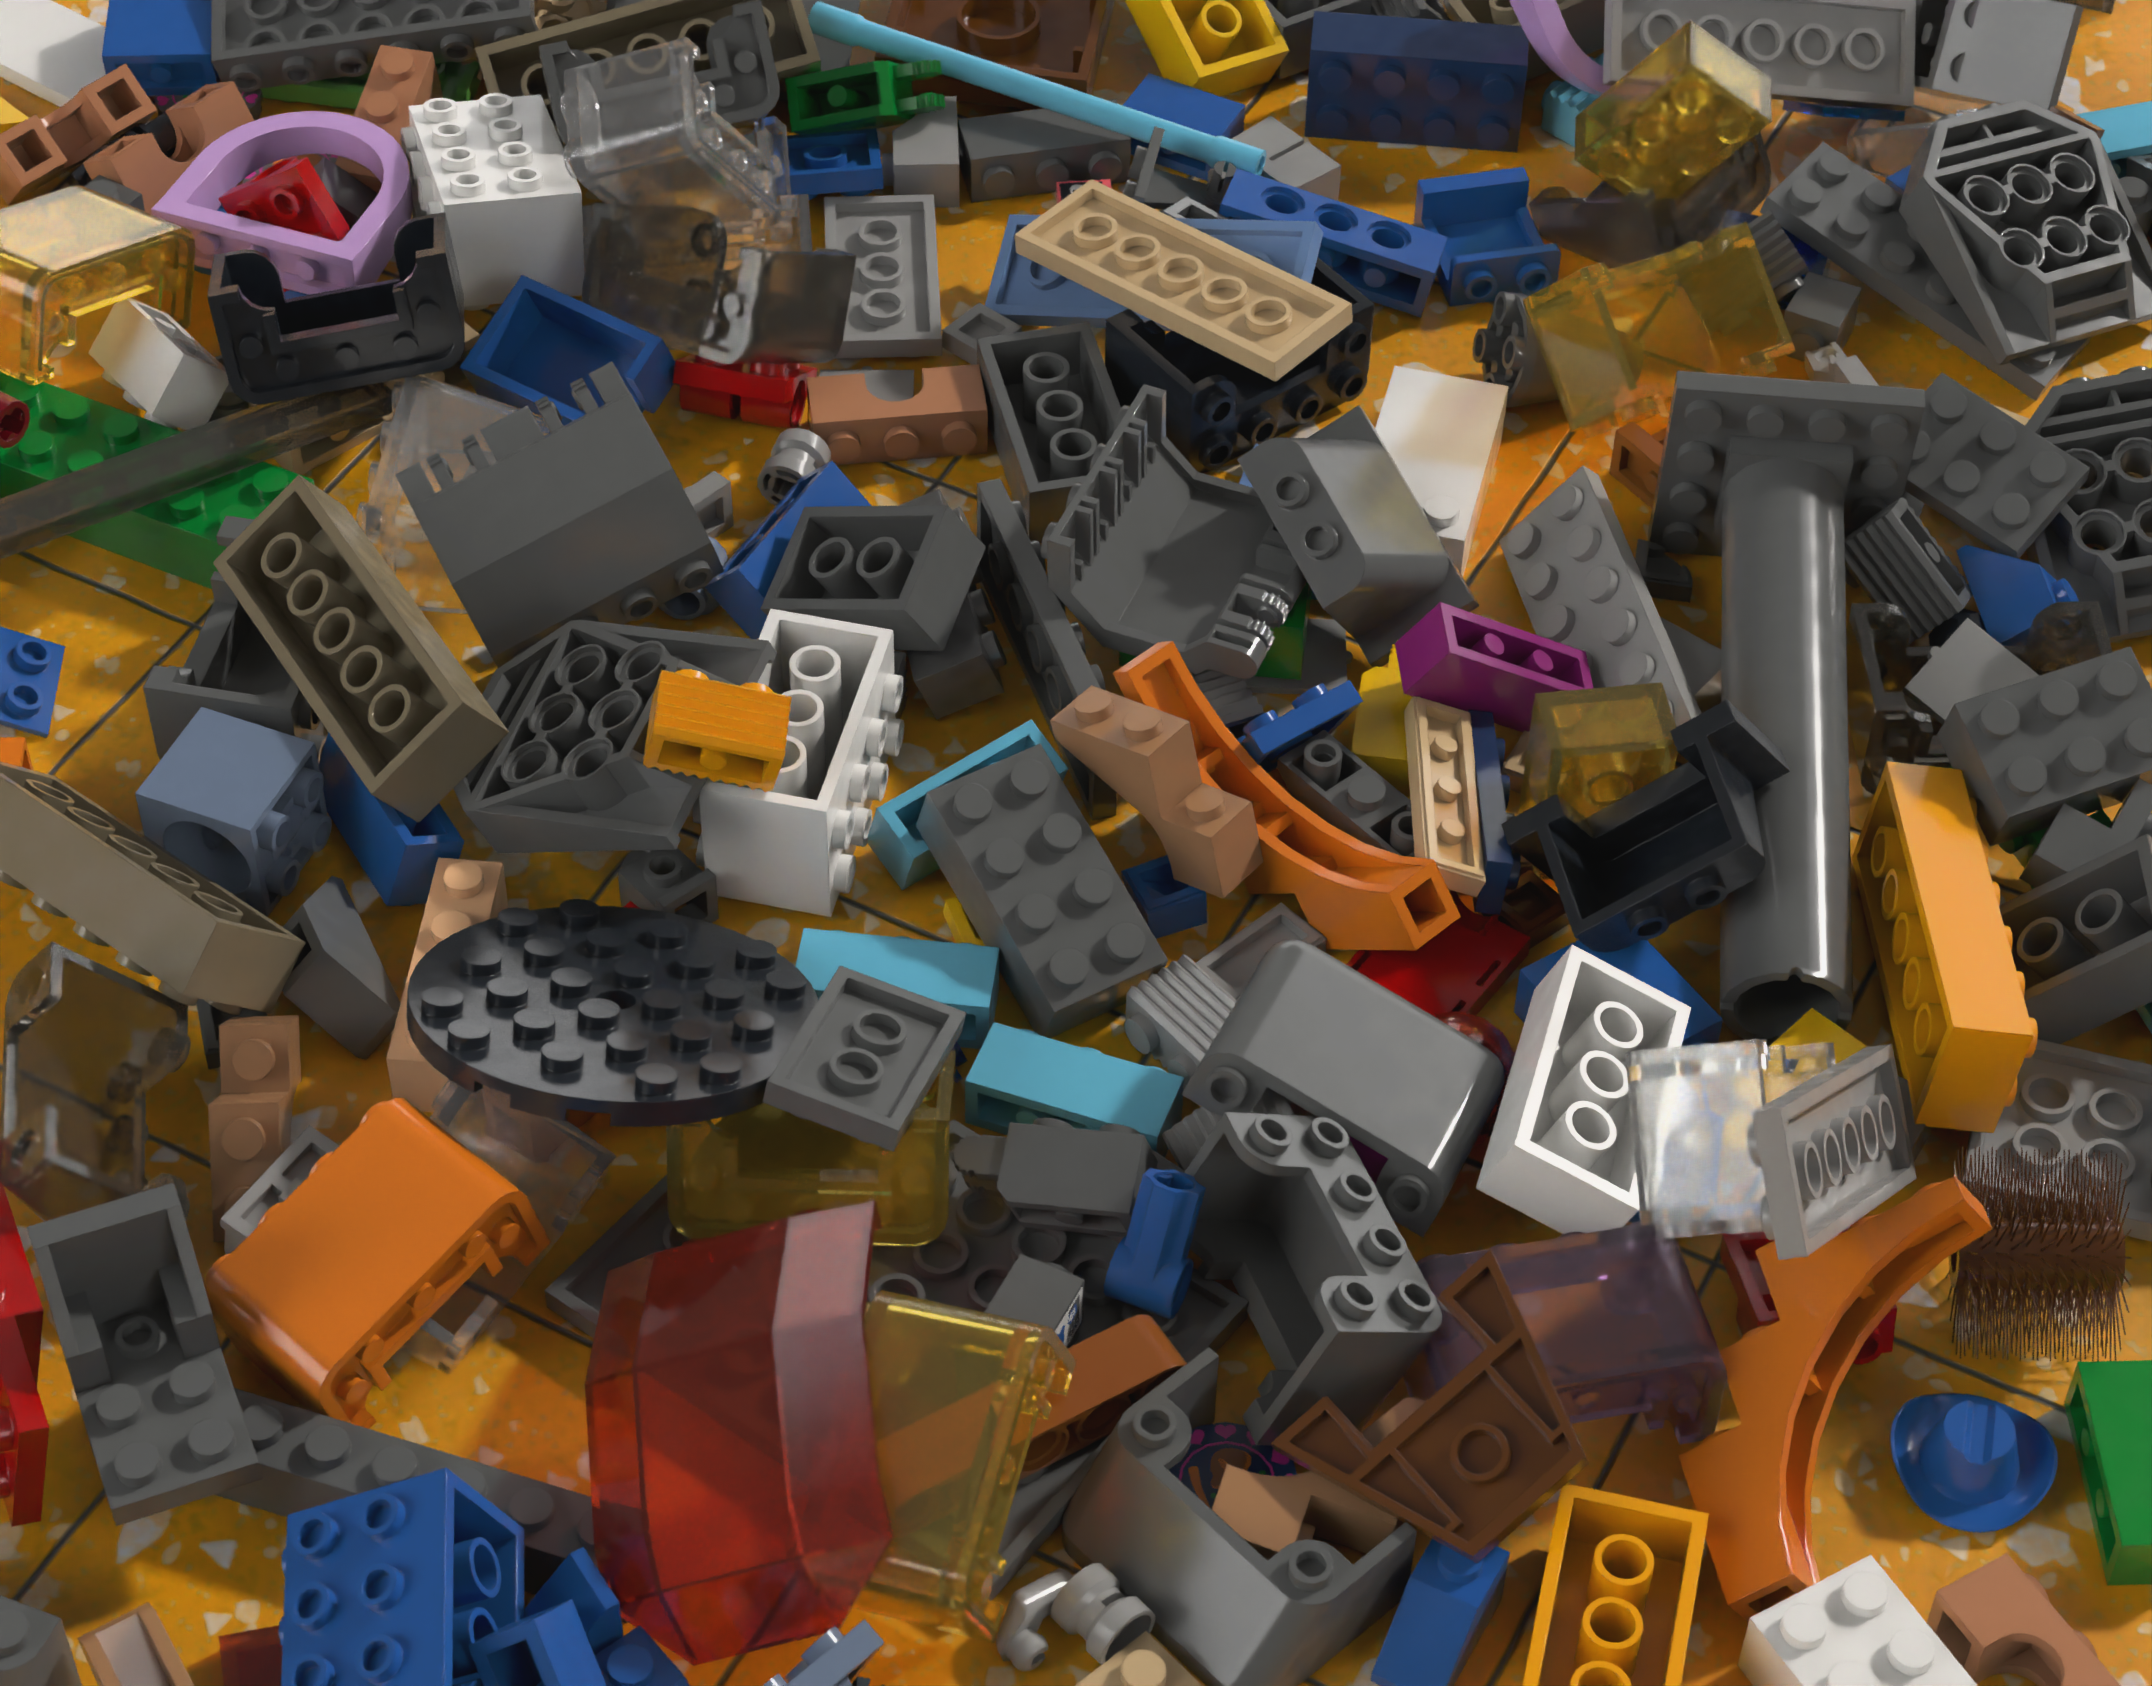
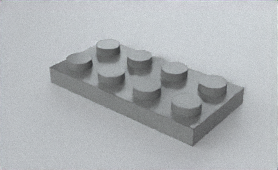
[824,194,942,359]

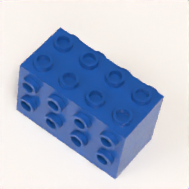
[279,1467,524,1686]

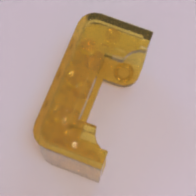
[0,185,195,386]
[1522,222,1796,439]
[787,1290,1076,1643]

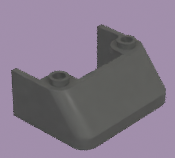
[1062,1347,1417,1686]

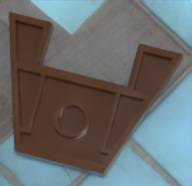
[1271,1248,1589,1563]

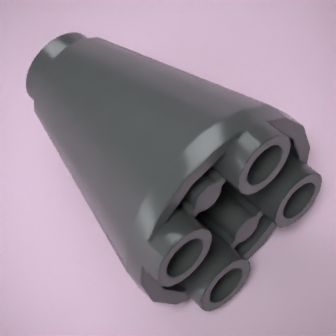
[1472,291,1640,408]

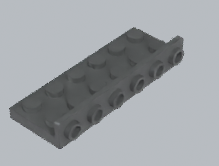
[211,0,538,92]

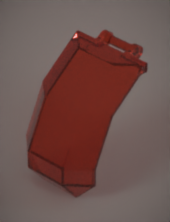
[585,1201,894,1666]

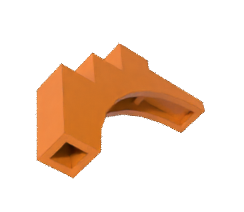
[1113,641,1461,951]
[1678,1176,1992,1622]

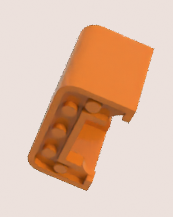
[205,1098,551,1429]

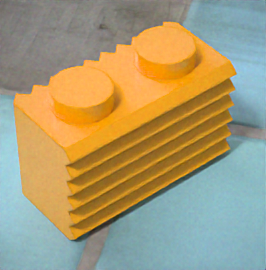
[643,669,792,792]

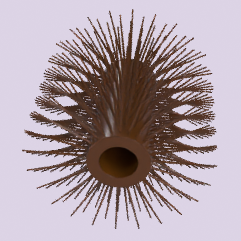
[1945,1146,2132,1362]

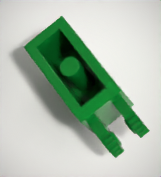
[785,60,946,135]

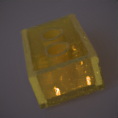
[1575,20,1772,216]
[1518,682,1678,880]

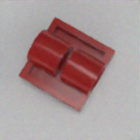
[218,156,351,292]
[673,341,817,430]

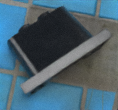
[1501,700,1790,952]

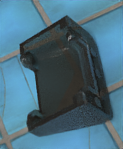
[1529,90,1772,289]

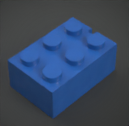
[460,275,675,433]

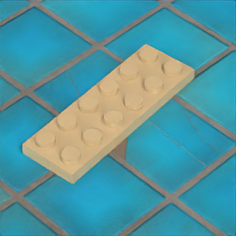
[1014,179,1353,382]

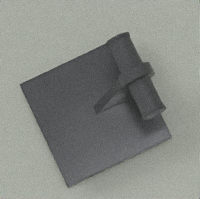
[1123,126,1236,213]

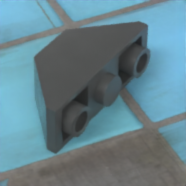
[1277,730,1415,857]
[282,876,400,1060]

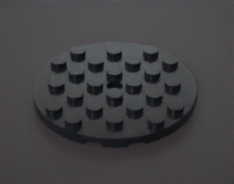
[406,899,818,1127]

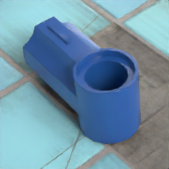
[1104,1168,1206,1320]

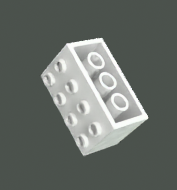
[400,93,585,311]
[693,609,904,917]

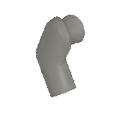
[995,1568,1073,1672]

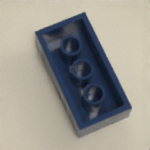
[1304,11,1529,152]

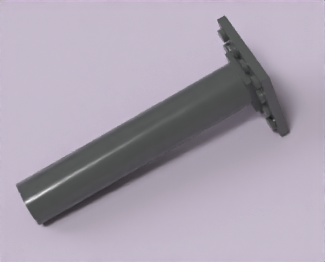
[1648,371,1925,1046]

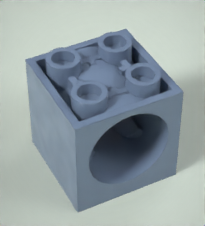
[135,707,332,917]

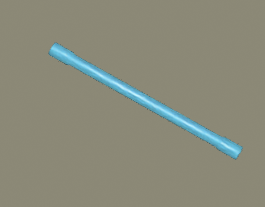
[808,1,1267,176]

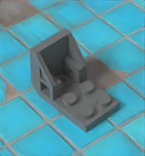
[27,1183,263,1526]

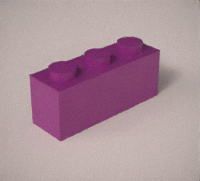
[1395,602,1596,740]

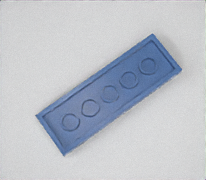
[985,214,1324,331]

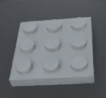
[1963,1039,2152,1242]

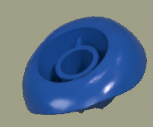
[1891,1393,2058,1532]

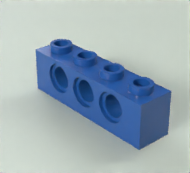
[1219,168,1448,317]

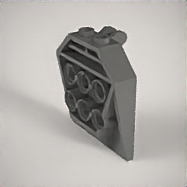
[1899,99,2152,366]
[2025,366,2152,655]
[454,620,777,854]

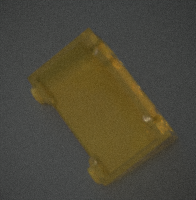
[666,1050,956,1247]

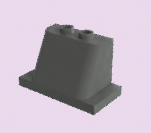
[1237,405,1479,667]

